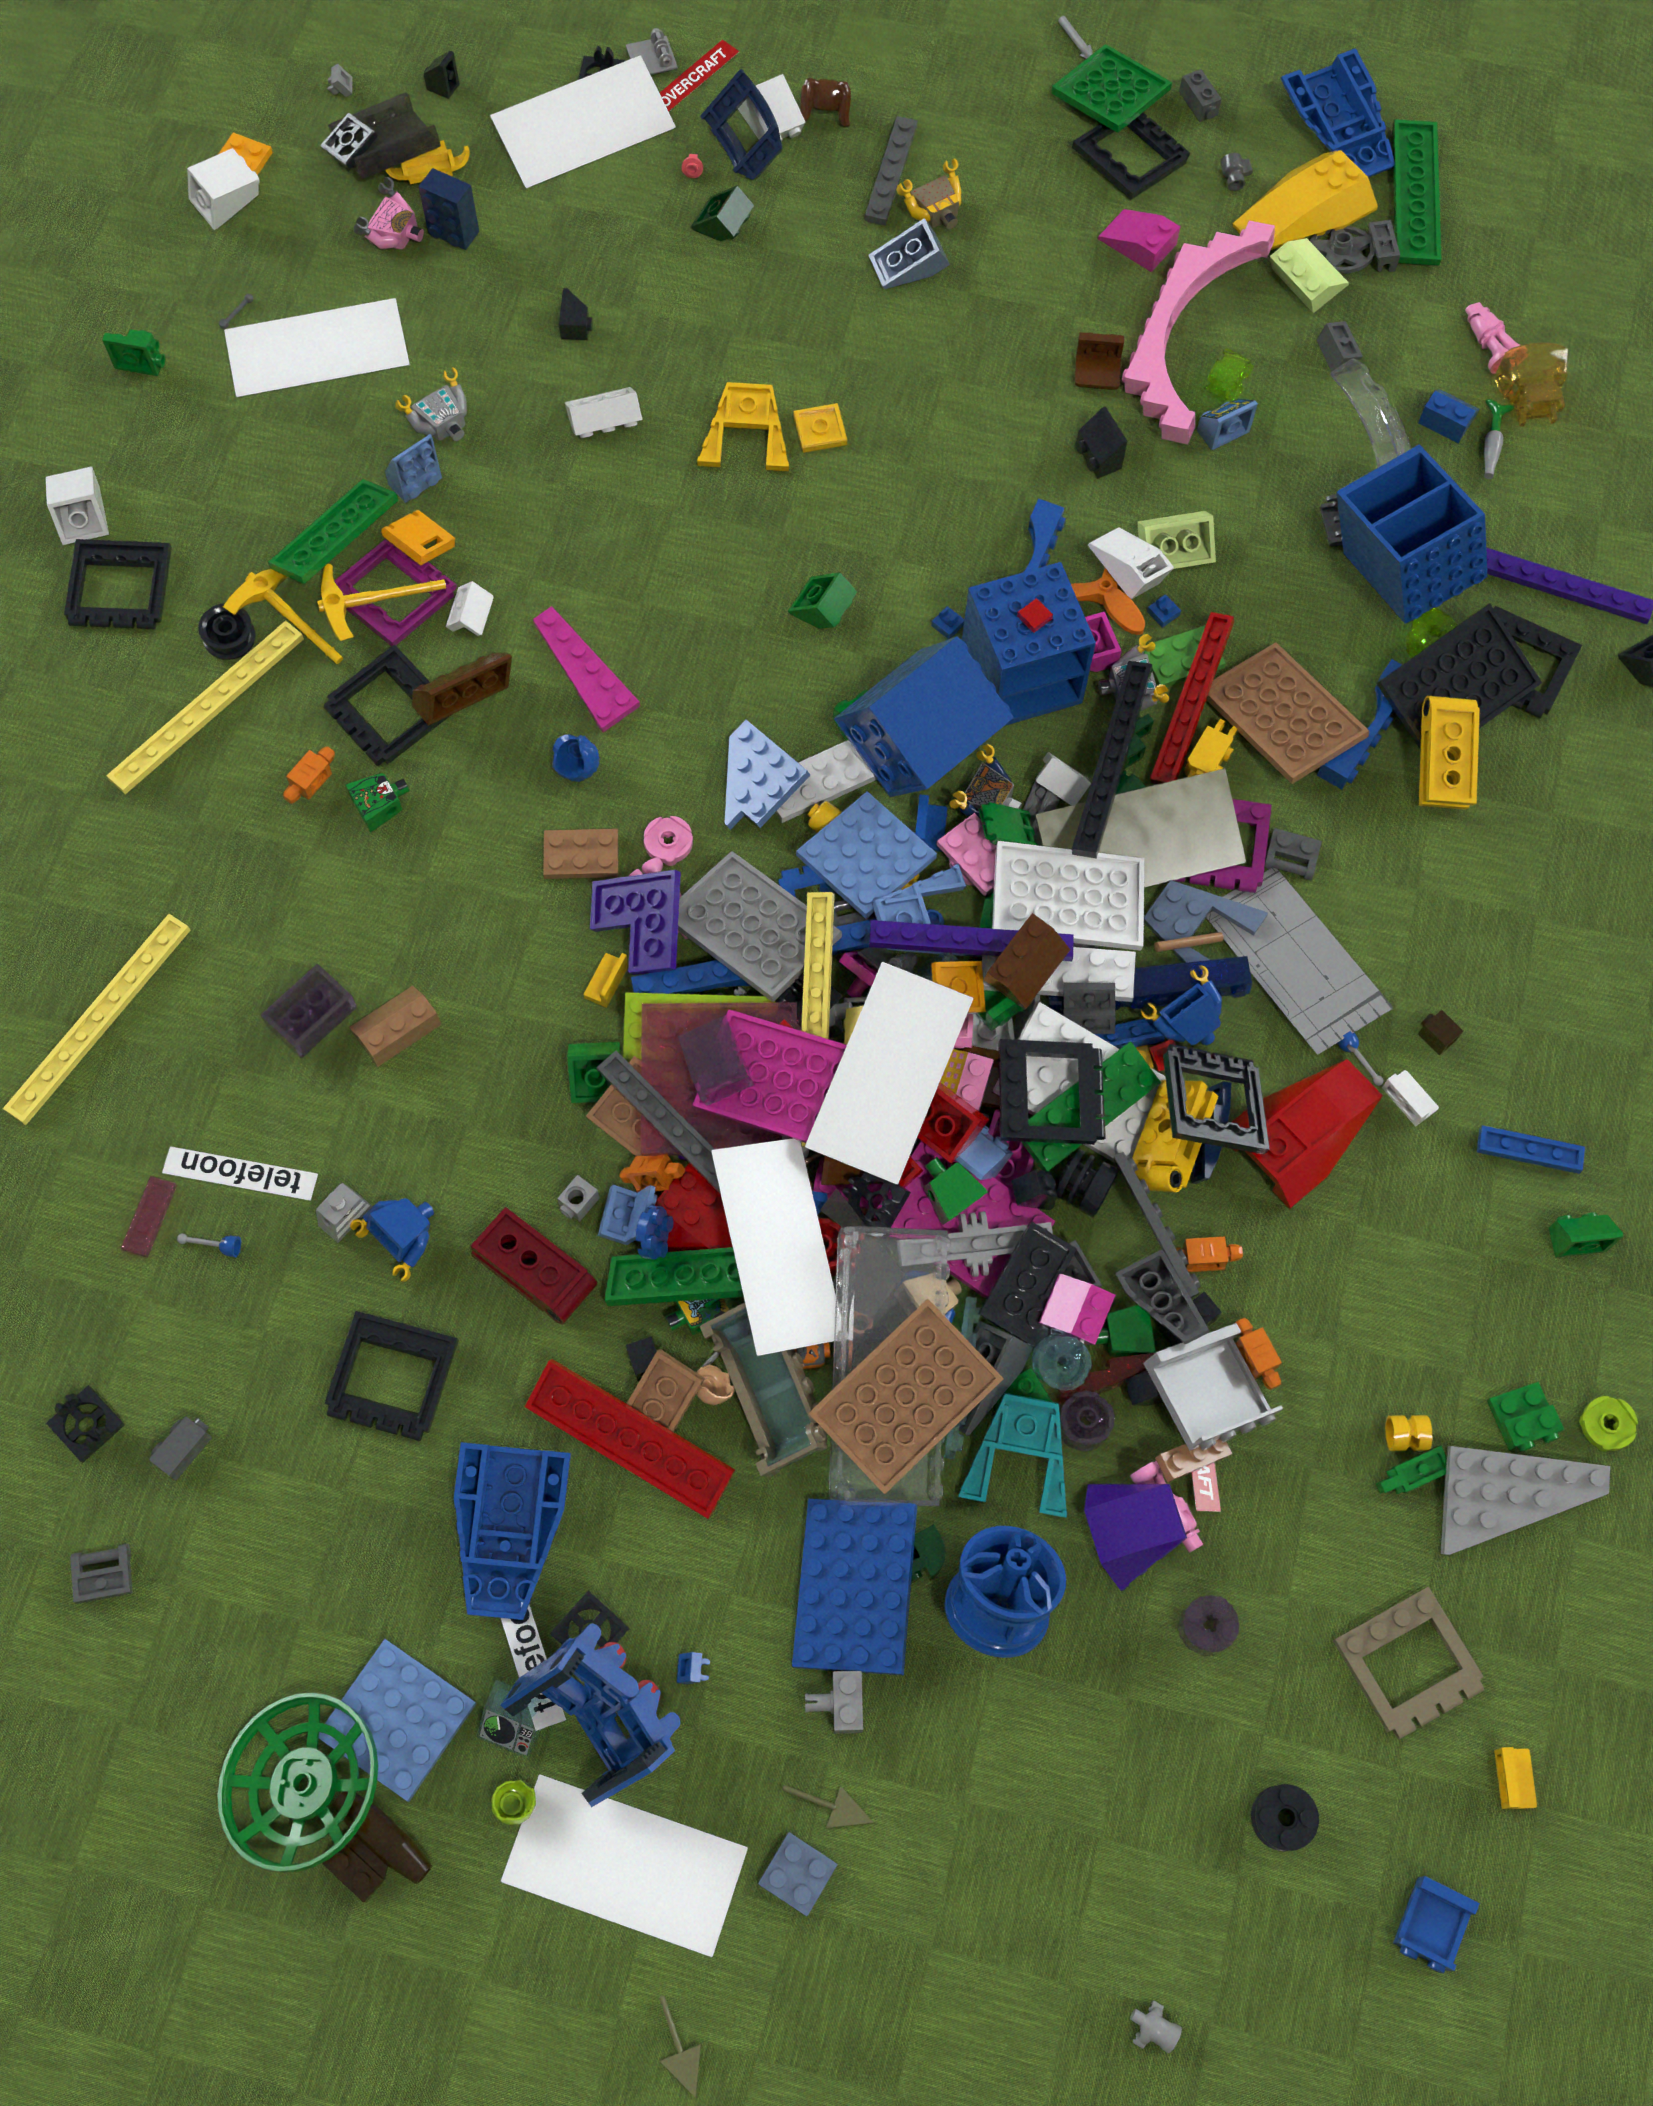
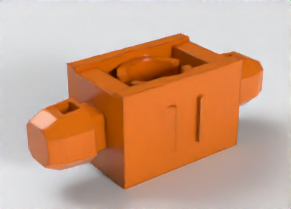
[283,746,335,804]
[619,1153,685,1193]
[1176,1237,1243,1272]
[1234,1318,1282,1390]

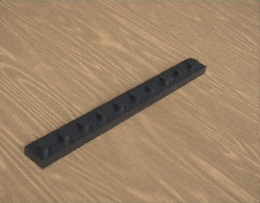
[1072,661,1152,859]

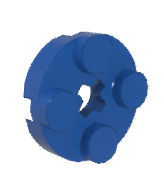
[636,1205,674,1260]

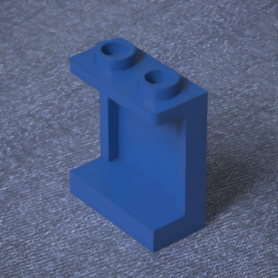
[1393,1876,1480,1974]

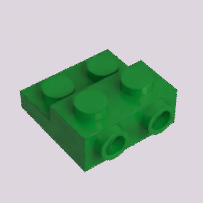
[102,329,166,376]
[1487,1382,1565,1452]

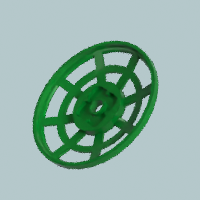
[217,1693,378,1873]

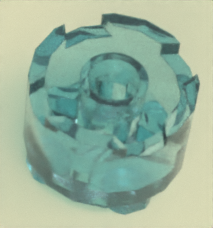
[1032,1334,1092,1391]

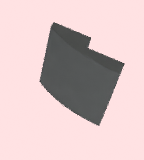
[1064,983,1115,1034]

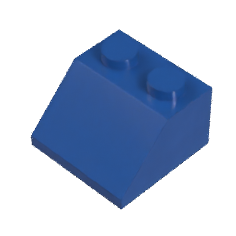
[1418,389,1480,444]

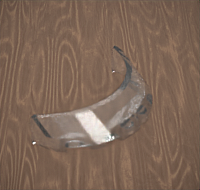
[1330,358,1411,468]

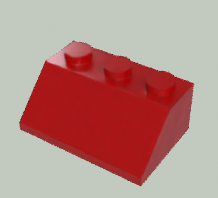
[917,1082,989,1163]

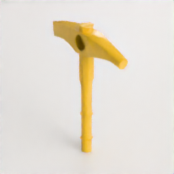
[317,564,446,641]
[223,569,343,664]

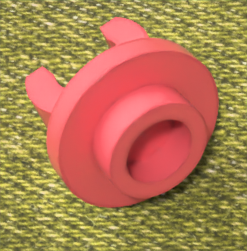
[681,154,703,178]

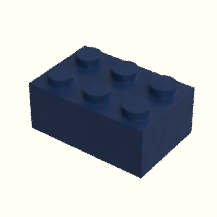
[419,168,479,250]

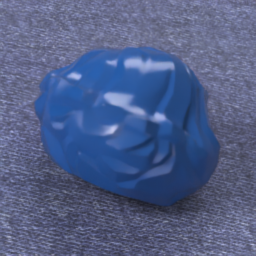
[553,734,600,782]

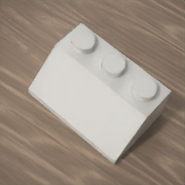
[564,387,642,438]

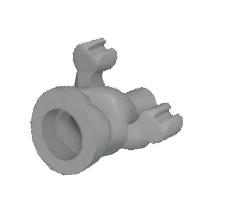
[1130,2000,1182,2053]

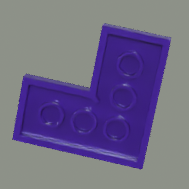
[590,870,681,975]

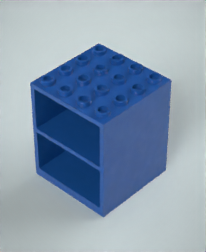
[1336,444,1488,624]
[962,562,1096,726]
[834,636,1014,797]

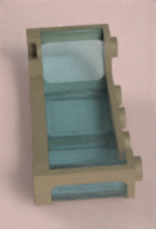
[700,1303,827,1477]

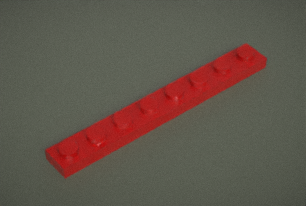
[1150,612,1234,784]

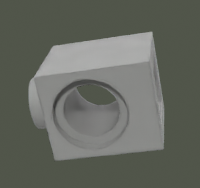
[557,1175,600,1222]

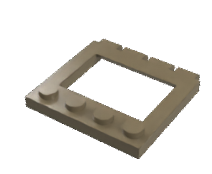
[1333,1586,1484,1740]

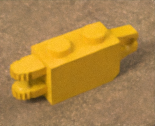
[1184,719,1238,777]

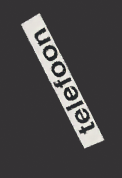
[162,1147,318,1201]
[501,1605,566,1731]

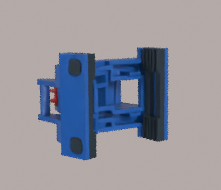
[500,1624,680,1808]

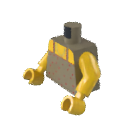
[896,158,961,229]

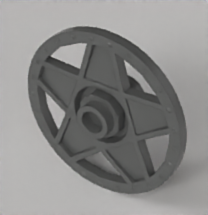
[1310,226,1375,274]

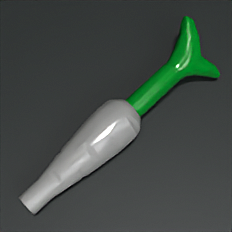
[1484,399,1514,479]

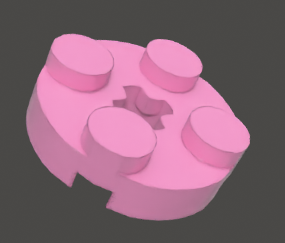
[644,816,693,866]

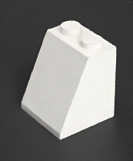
[738,74,806,142]
[187,148,260,230]
[46,467,109,545]

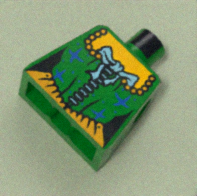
[665,1298,733,1335]

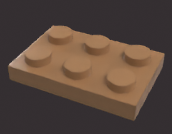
[543,829,618,879]
[627,1349,705,1432]

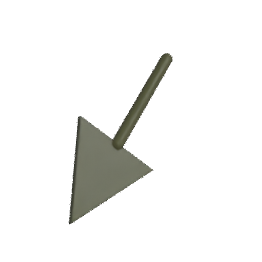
[782,1785,874,1828]
[659,1995,701,2098]

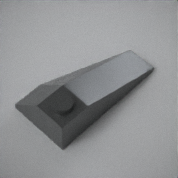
[1116,1249,1210,1344]
[954,1321,1033,1436]

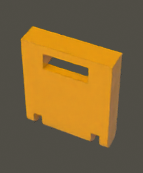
[381,510,455,565]

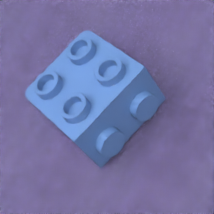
[598,1185,657,1245]

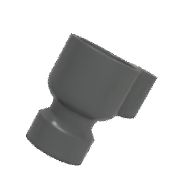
[1220,153,1253,191]

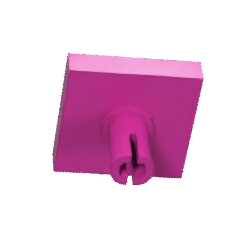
[839,951,878,998]

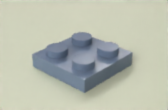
[758,1832,838,1916]

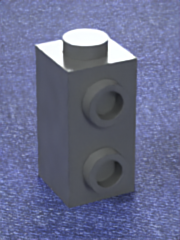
[1179,69,1222,122]
[149,1416,212,1481]

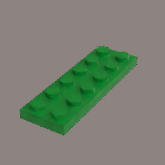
[268,479,399,584]
[1022,1041,1161,1171]
[604,1247,744,1306]

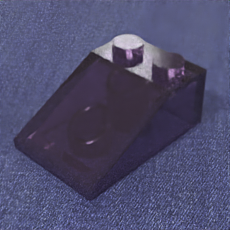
[678,1015,755,1106]

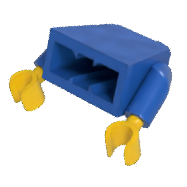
[1141,966,1222,1045]
[350,1198,434,1282]

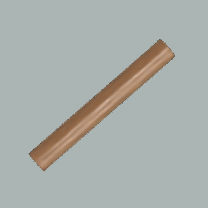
[1154,932,1223,952]

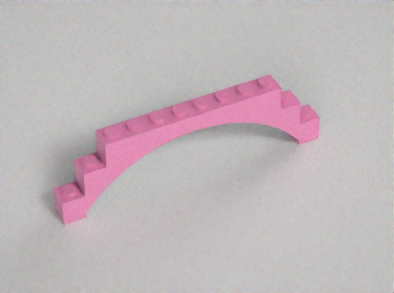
[1122,221,1275,445]

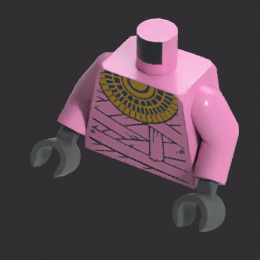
[353,177,424,249]

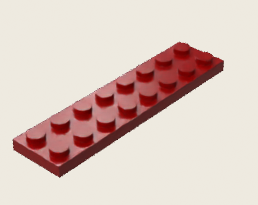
[525,1359,736,1519]

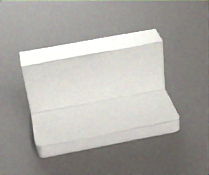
[446,581,494,636]
[1035,752,1091,806]
[1382,1070,1439,1127]

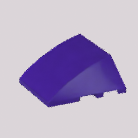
[1084,1484,1187,1591]

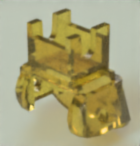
[1496,343,1568,427]

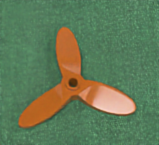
[1071,568,1145,635]

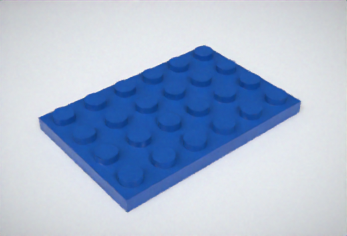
[792,1499,917,1675]

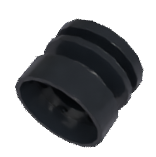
[1056,1149,1119,1218]

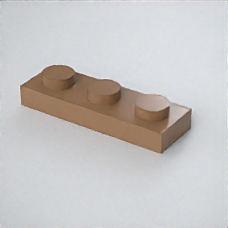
[1155,1439,1232,1482]

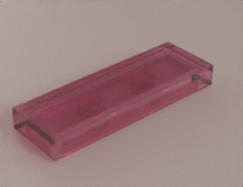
[121,1176,177,1258]

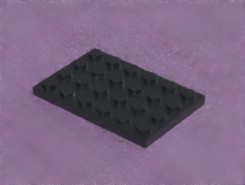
[1376,603,1542,750]

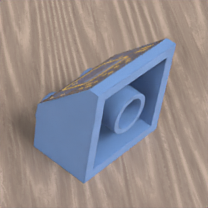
[1197,398,1258,450]

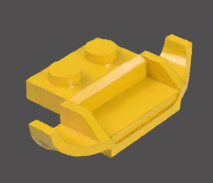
[382,140,470,184]

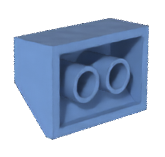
[956,1125,1013,1180]

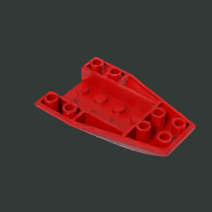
[1232,1059,1383,1209]

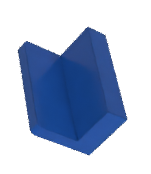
[915,795,947,852]

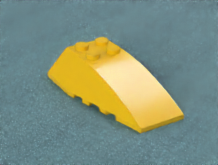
[1233,150,1378,250]

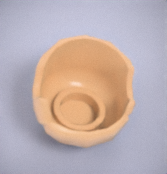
[696,1364,735,1406]

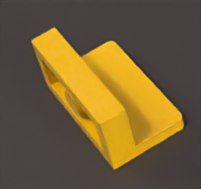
[583,953,629,1008]
[1494,1747,1537,1809]

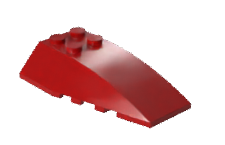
[655,1164,733,1252]

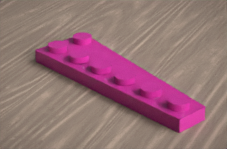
[533,606,640,732]

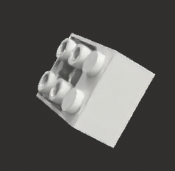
[1088,527,1174,599]

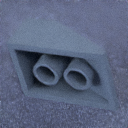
[869,218,950,289]

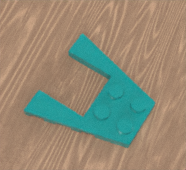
[958,1393,1067,1518]

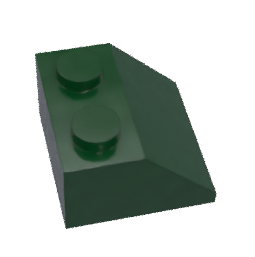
[691,186,754,242]

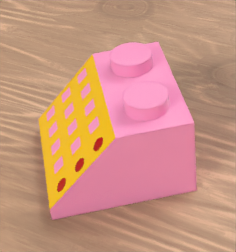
[940,1049,994,1111]

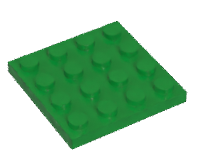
[1051,44,1172,133]

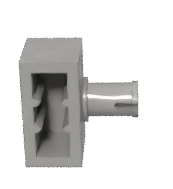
[805,1671,863,1734]

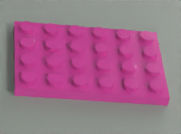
[692,1009,847,1143]
[873,1140,1055,1299]

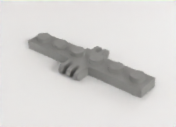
[896,1211,1053,1277]

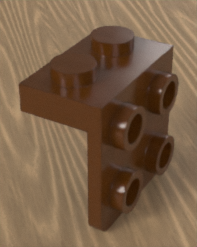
[1074,332,1124,390]

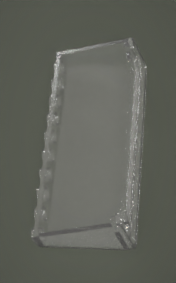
[829,1226,951,1506]

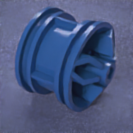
[944,1526,1066,1658]

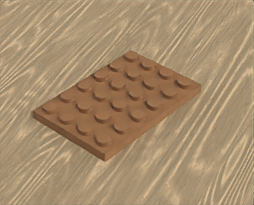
[1206,642,1369,784]
[808,1298,1004,1494]

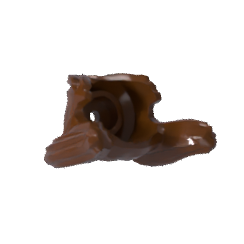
[800,78,851,127]

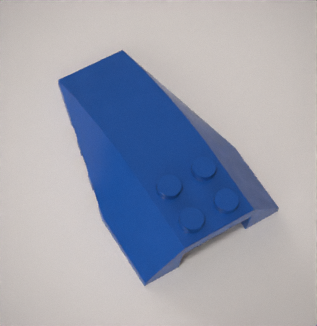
[1281,48,1395,178]
[454,1442,571,1620]

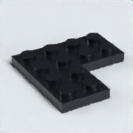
[977,1222,1084,1369]

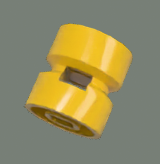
[1385,1415,1432,1451]

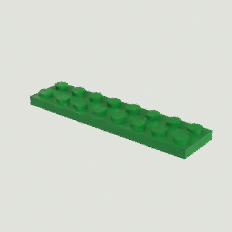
[1392,119,1442,266]

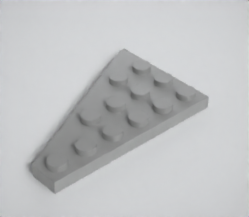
[1441,1446,1610,1555]

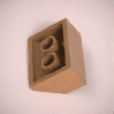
[349,986,441,1067]

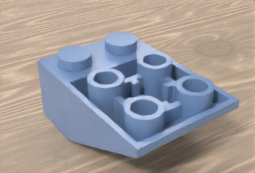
[385,434,442,503]

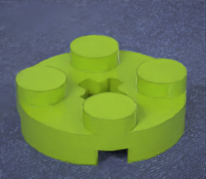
[1579,1396,1638,1452]

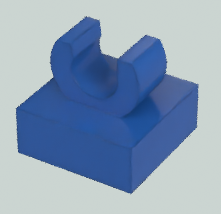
[1147,595,1181,628]
[931,606,965,639]
[677,1652,710,1684]

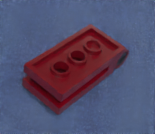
[471,1207,598,1325]

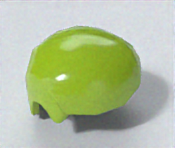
[491,1780,536,1825]

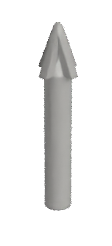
[1058,16,1093,59]

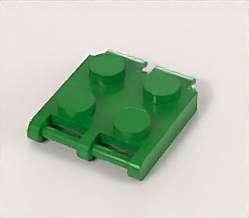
[978,802,1038,846]

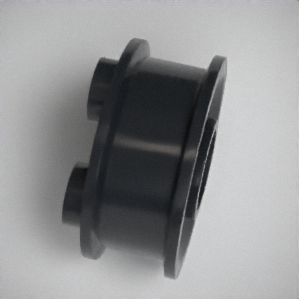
[198,603,256,660]
[1251,1784,1319,1851]

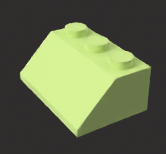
[1270,238,1349,313]
[1138,511,1216,569]

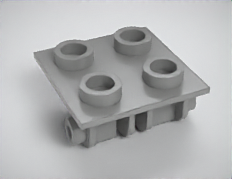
[626,28,678,75]

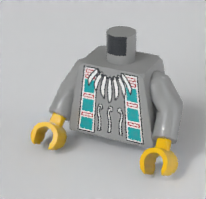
[395,367,467,441]
[1098,634,1169,711]

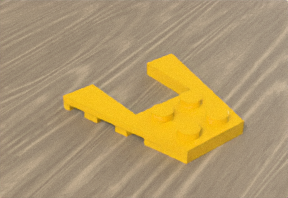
[697,382,789,471]

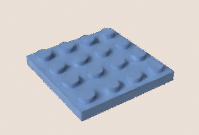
[796,792,937,919]
[319,1639,477,1802]

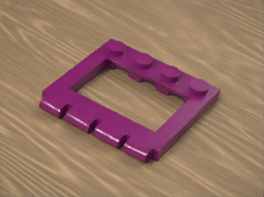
[335,539,457,646]
[1172,799,1272,893]

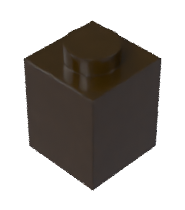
[1418,1010,1463,1056]

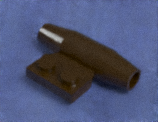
[322,1792,433,1903]

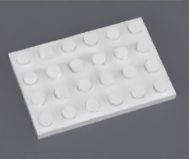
[992,841,1144,951]
[992,1002,1166,1163]

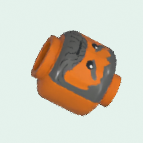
[794,1342,830,1369]

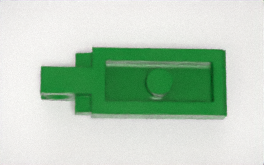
[1375,1445,1447,1494]

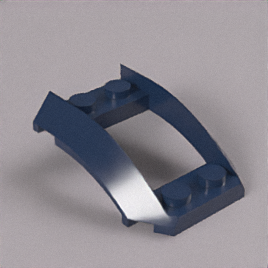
[700,69,783,180]

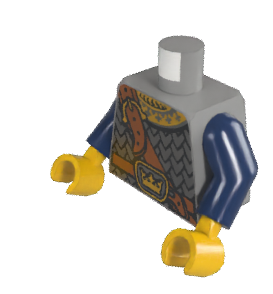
[950,744,1022,819]

